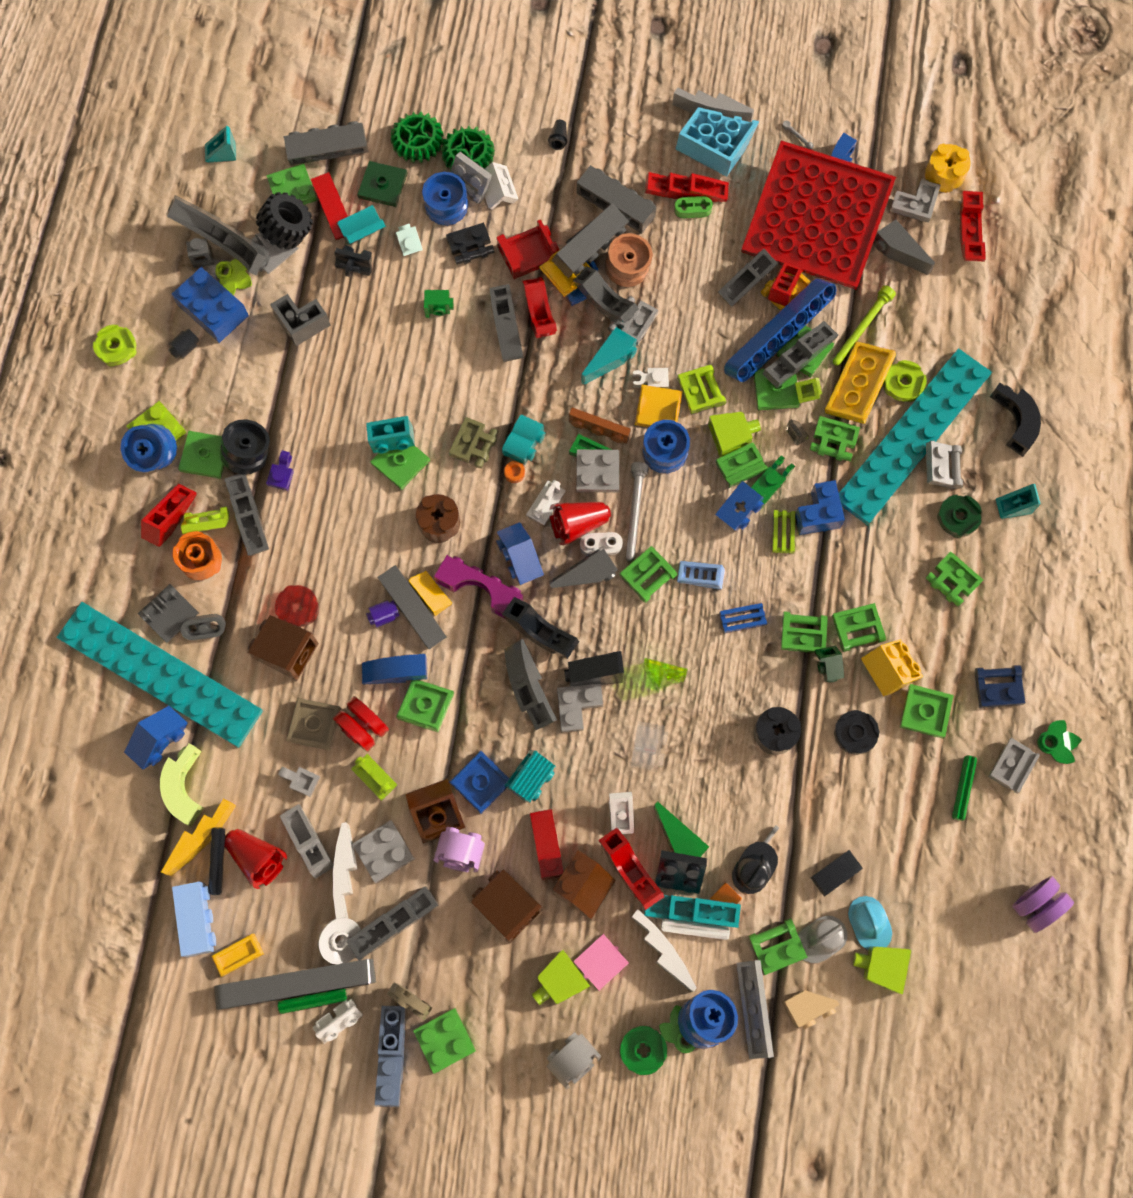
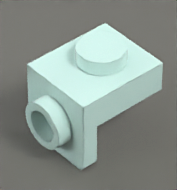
[395,224,423,256]

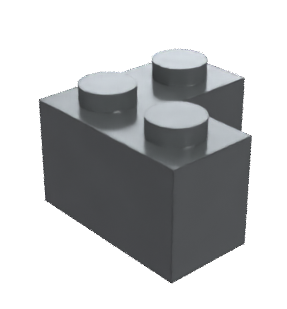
[270,294,331,346]

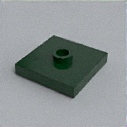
[357,161,408,207]

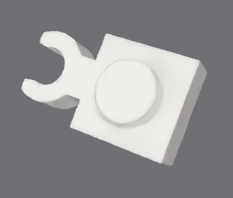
[633,368,669,389]

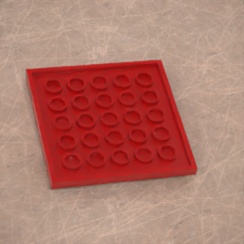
[741,140,896,290]

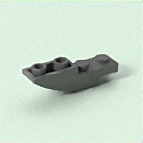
[489,284,524,362]
[504,639,557,730]

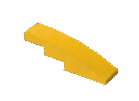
[161,798,236,876]

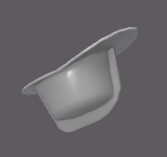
[798,916,847,963]

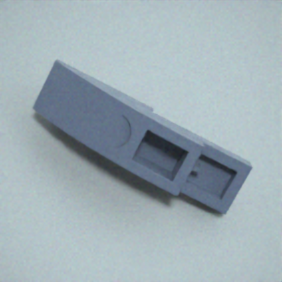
[375,1006,405,1107]

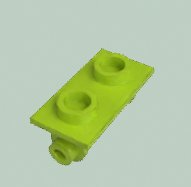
[351,754,397,801]

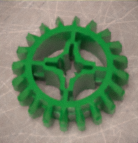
[390,111,444,164]
[441,125,495,177]

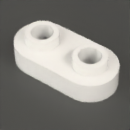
[580,532,623,556]

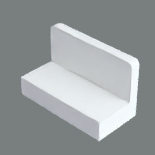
[485,162,518,209]

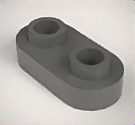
[181,614,226,640]

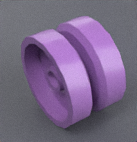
[1012,876,1074,933]

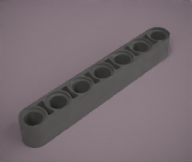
[214,959,376,1010]

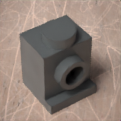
[186,238,214,268]

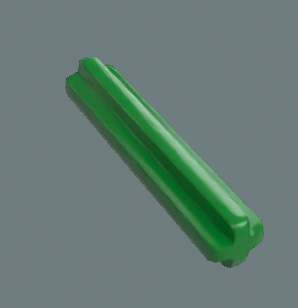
[952,755,977,821]
[278,988,347,1014]

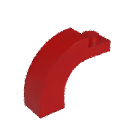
[522,277,557,338]
[598,828,664,910]

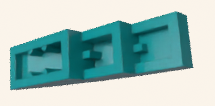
[644,895,741,928]

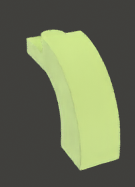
[160,743,204,827]

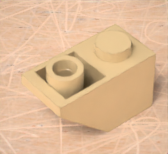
[782,990,839,1030]

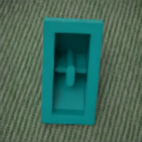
[205,126,236,163]
[996,484,1041,519]

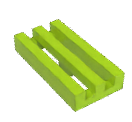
[772,510,795,554]

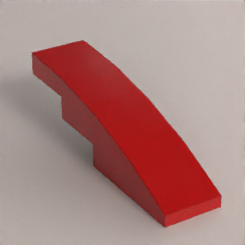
[645,172,729,202]

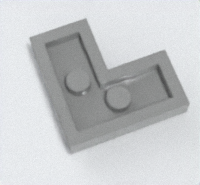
[890,179,941,223]
[557,683,603,733]

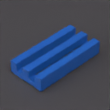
[719,603,767,633]

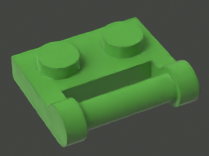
[620,546,677,603]
[832,603,886,652]
[781,611,828,653]
[748,918,808,975]

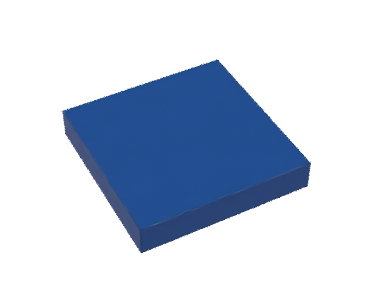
[449,751,510,814]

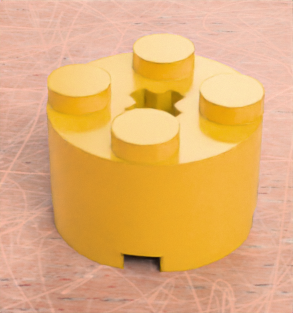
[925,144,971,193]

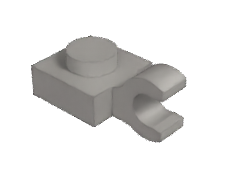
[278,767,320,798]

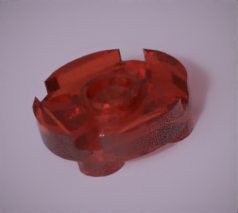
[275,585,319,628]

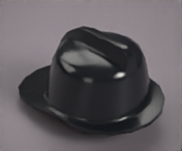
[732,842,778,894]

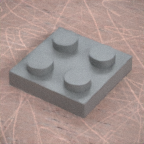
[576,449,619,493]
[352,820,415,883]

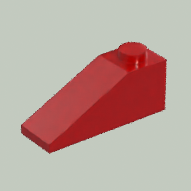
[141,483,197,547]
[530,809,564,881]

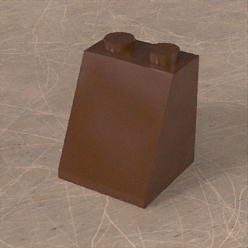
[248,615,319,681]
[552,850,616,919]
[471,869,543,943]

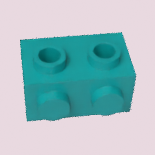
[366,416,415,453]

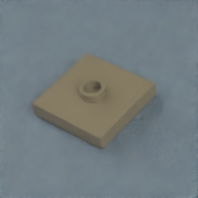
[286,698,341,751]

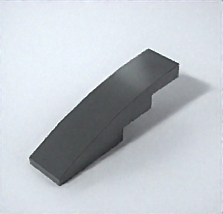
[763,321,838,388]
[224,474,269,556]
[377,565,447,649]
[346,886,439,961]

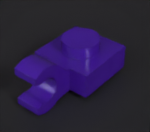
[266,450,294,491]

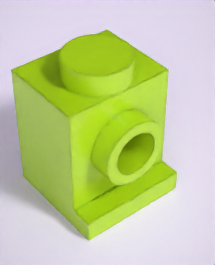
[795,378,822,403]

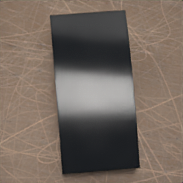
[811,850,863,897]

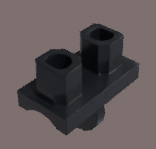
[334,245,372,277]

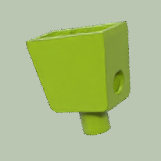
[708,412,761,457]
[853,946,911,994]
[532,950,590,1005]

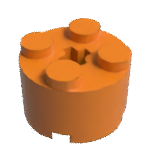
[173,531,222,580]

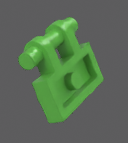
[810,416,860,462]
[925,551,983,607]

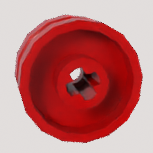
[332,696,390,752]

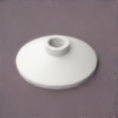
[318,918,361,964]

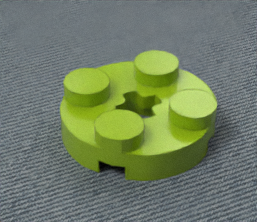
[93,324,137,367]
[883,360,927,402]

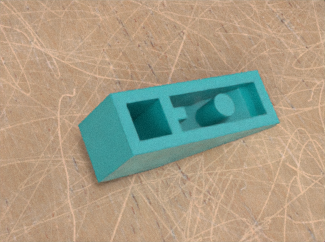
[581,327,637,385]

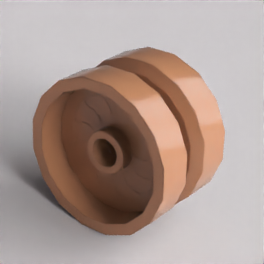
[605,233,653,287]

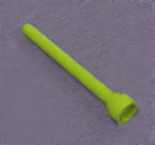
[833,285,896,366]

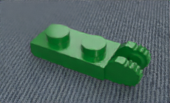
[751,455,795,511]

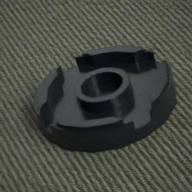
[834,710,880,755]

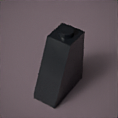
[564,651,624,687]

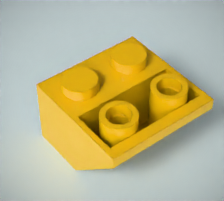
[861,639,923,697]

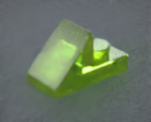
[643,658,688,693]

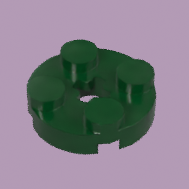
[937,494,982,538]

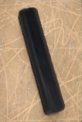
[209,827,225,895]

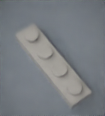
[737,960,774,1059]

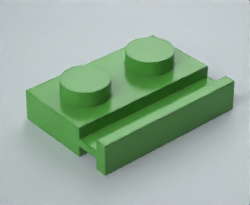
[715,442,768,488]

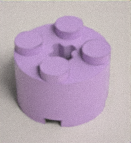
[434,827,485,873]

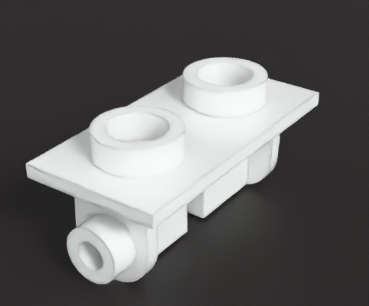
[526,480,566,525]
[313,998,363,1044]

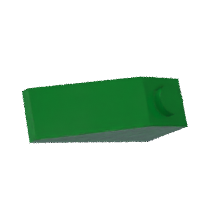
[653,801,709,857]

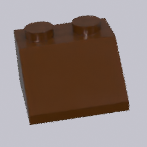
[405,778,466,844]

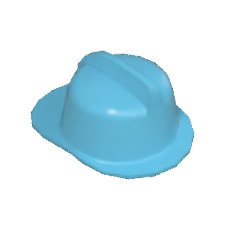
[848,896,892,950]

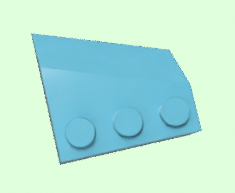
[676,107,759,177]

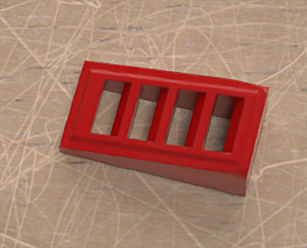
[768,262,803,306]

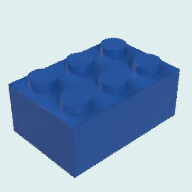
[171,267,249,343]

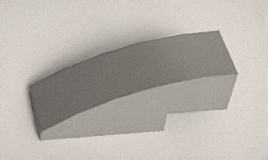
[280,804,334,879]

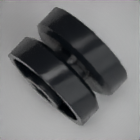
[220,419,270,474]

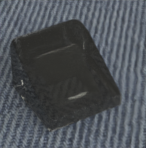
[786,419,809,445]

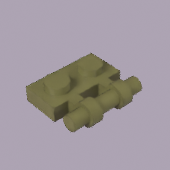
[449,417,498,469]

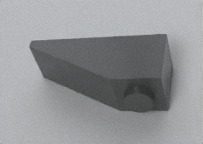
[873,219,935,275]
[549,546,618,588]

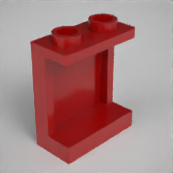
[496,219,559,280]

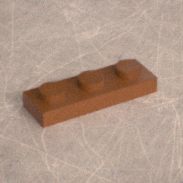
[569,407,631,444]

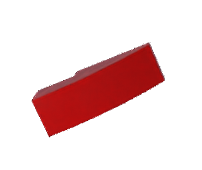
[310,172,348,241]

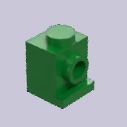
[424,290,454,318]

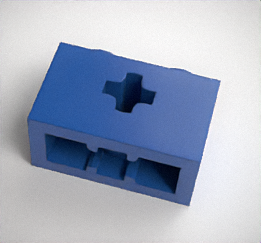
[715,481,764,531]

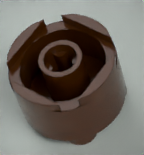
[416,494,461,543]

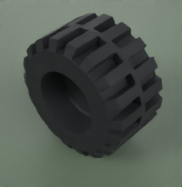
[256,192,313,249]

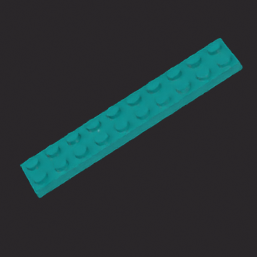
[839,348,992,526]
[56,602,263,748]

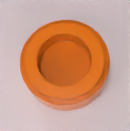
[504,461,525,483]

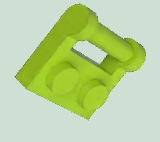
[677,365,727,414]
[181,506,230,534]

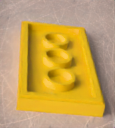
[825,341,896,424]

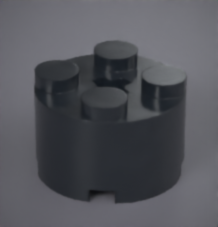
[754,707,801,755]

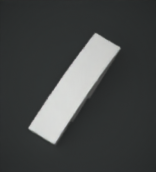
[333,822,358,919]
[631,909,696,992]

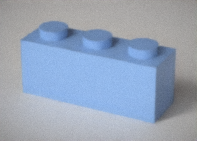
[172,881,216,958]

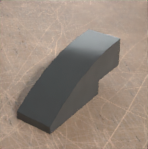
[718,249,778,307]

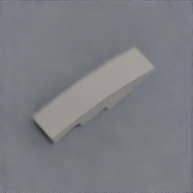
[672,87,754,122]

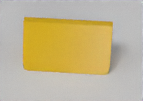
[408,571,452,616]

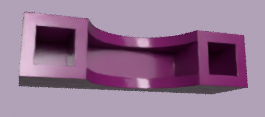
[434,555,523,619]

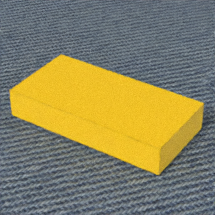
[211,934,264,977]

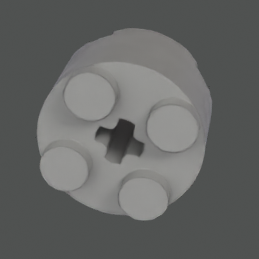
[547,1032,601,1089]

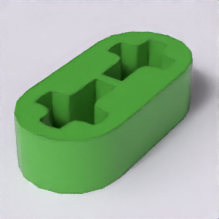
[674,196,713,218]

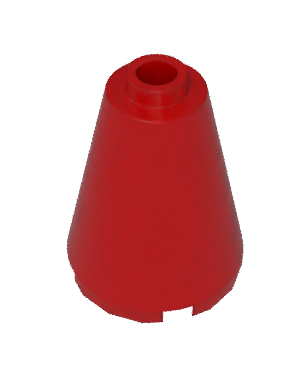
[549,502,611,546]
[225,829,287,889]

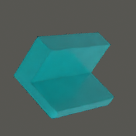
[337,205,386,244]

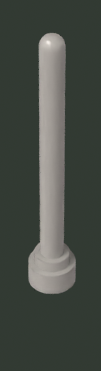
[626,462,648,562]

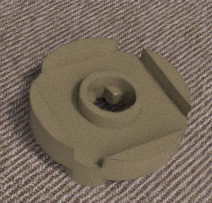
[387,982,433,1020]

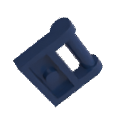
[975,665,1026,708]

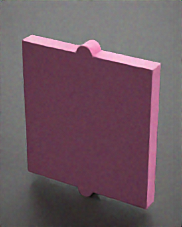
[573,934,629,990]

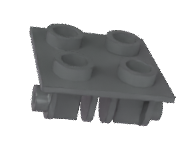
[138,584,199,643]

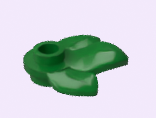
[1037,720,1082,764]

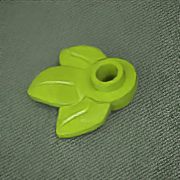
[215,258,252,296]

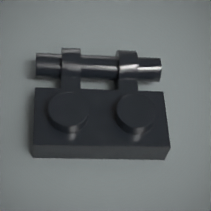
[446,222,495,265]

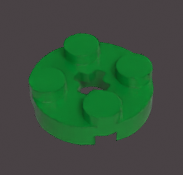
[620,1026,667,1075]

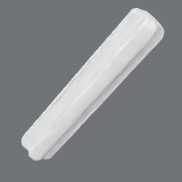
[661,919,730,940]

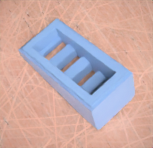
[677,561,725,589]

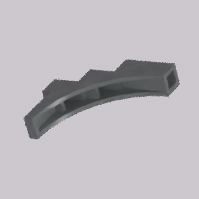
[166,195,271,275]

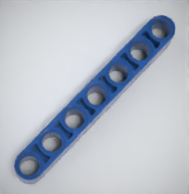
[724,279,837,382]

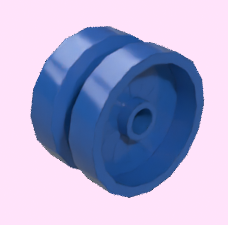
[422,172,468,226]
[642,420,690,474]
[120,424,177,472]
[678,990,738,1049]

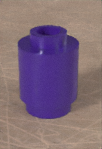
[366,600,400,628]

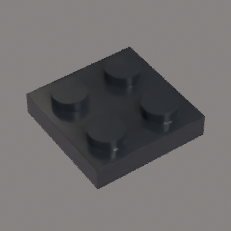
[655,850,707,894]

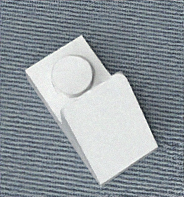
[609,792,634,834]

